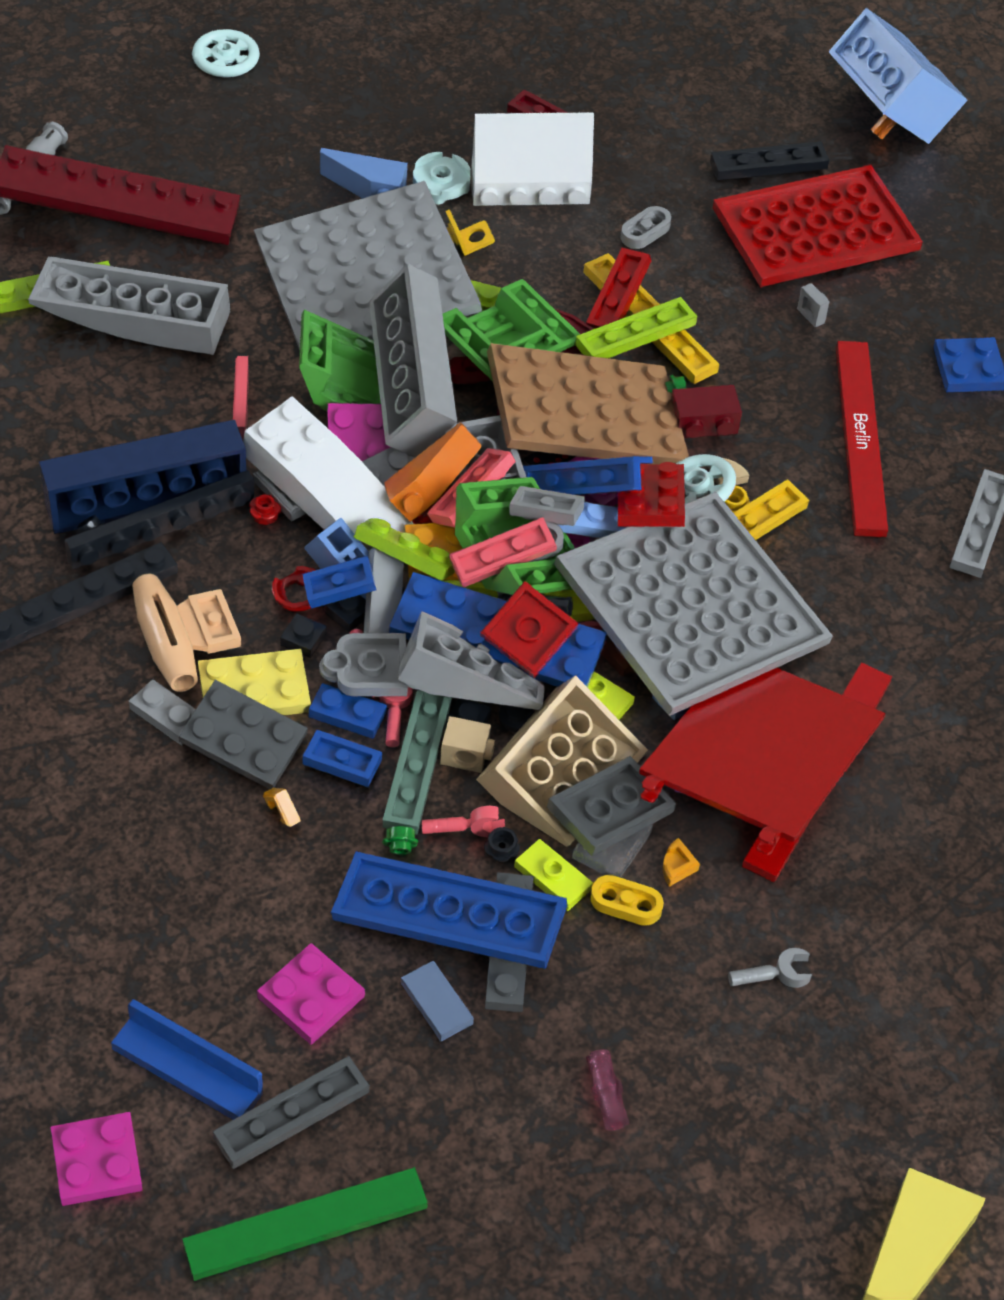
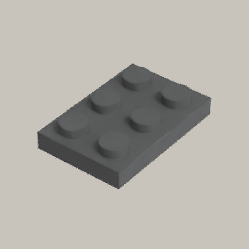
[179,680,308,789]
[547,756,676,856]

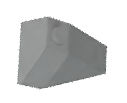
[398,611,544,710]

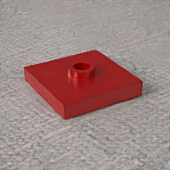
[480,581,579,678]

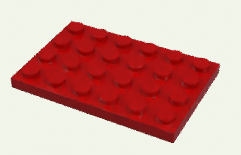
[712,165,923,287]

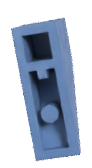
[320,148,407,198]
[304,518,403,599]

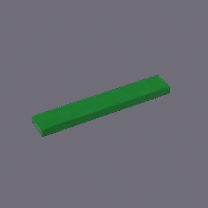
[182,1167,428,1281]

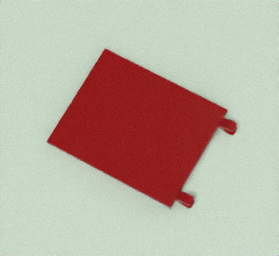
[639,668,885,855]

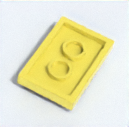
[198,649,311,715]

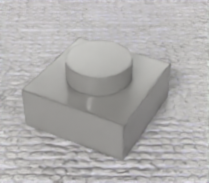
[797,283,830,327]

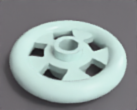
[192,29,260,78]
[675,454,736,504]

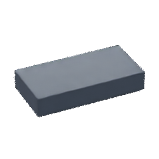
[401,960,474,1041]

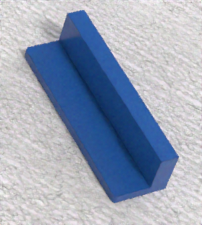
[523,456,653,495]
[111,999,263,1120]

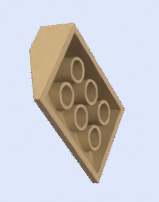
[476,675,648,847]

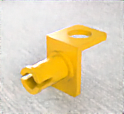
[445,209,495,256]

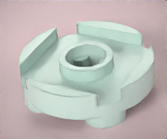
[413,152,471,204]

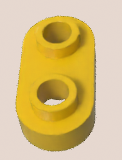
[590,875,664,925]

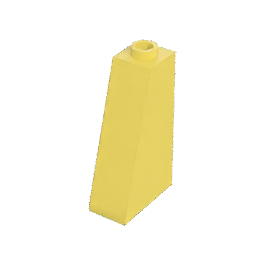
[862,1168,986,1300]

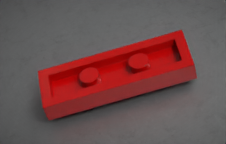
[586,247,651,329]

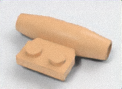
[132,574,241,692]

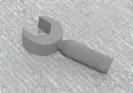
[728,948,812,988]

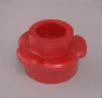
[249,494,282,525]

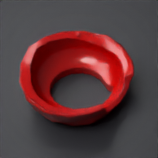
[272,566,315,612]

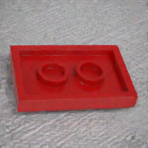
[618,462,685,527]

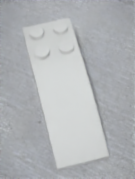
[243,397,414,551]

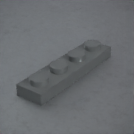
[485,872,534,1012]
[213,1056,370,1169]

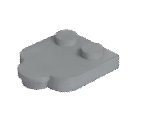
[319,633,408,696]

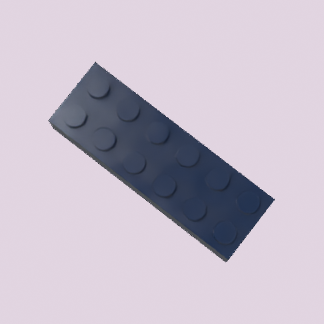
[39,420,246,534]

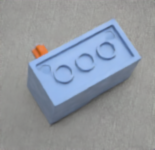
[829,8,967,144]

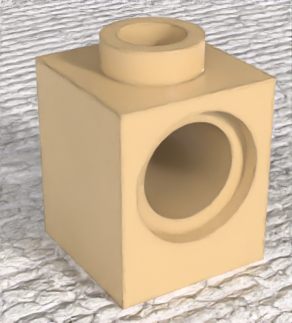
[440,716,495,773]

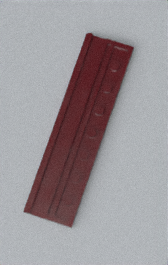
[0,145,241,245]

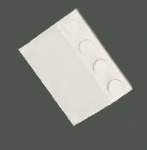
[471,112,594,206]

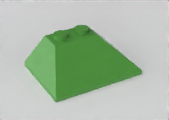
[442,279,580,381]
[299,309,381,412]
[455,477,575,595]

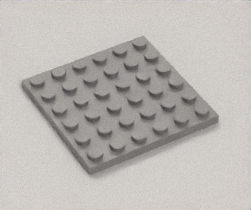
[254,181,482,350]
[554,492,833,716]

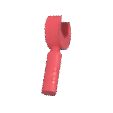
[379,687,414,748]
[422,806,505,837]

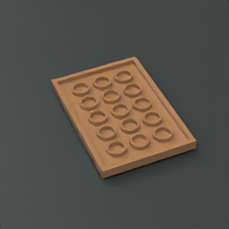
[487,343,689,464]

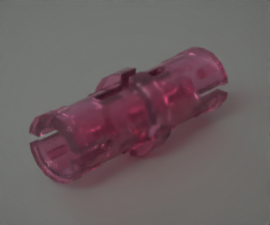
[586,1050,629,1131]

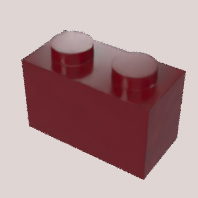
[671,385,742,438]

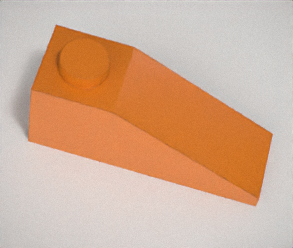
[384,422,482,522]

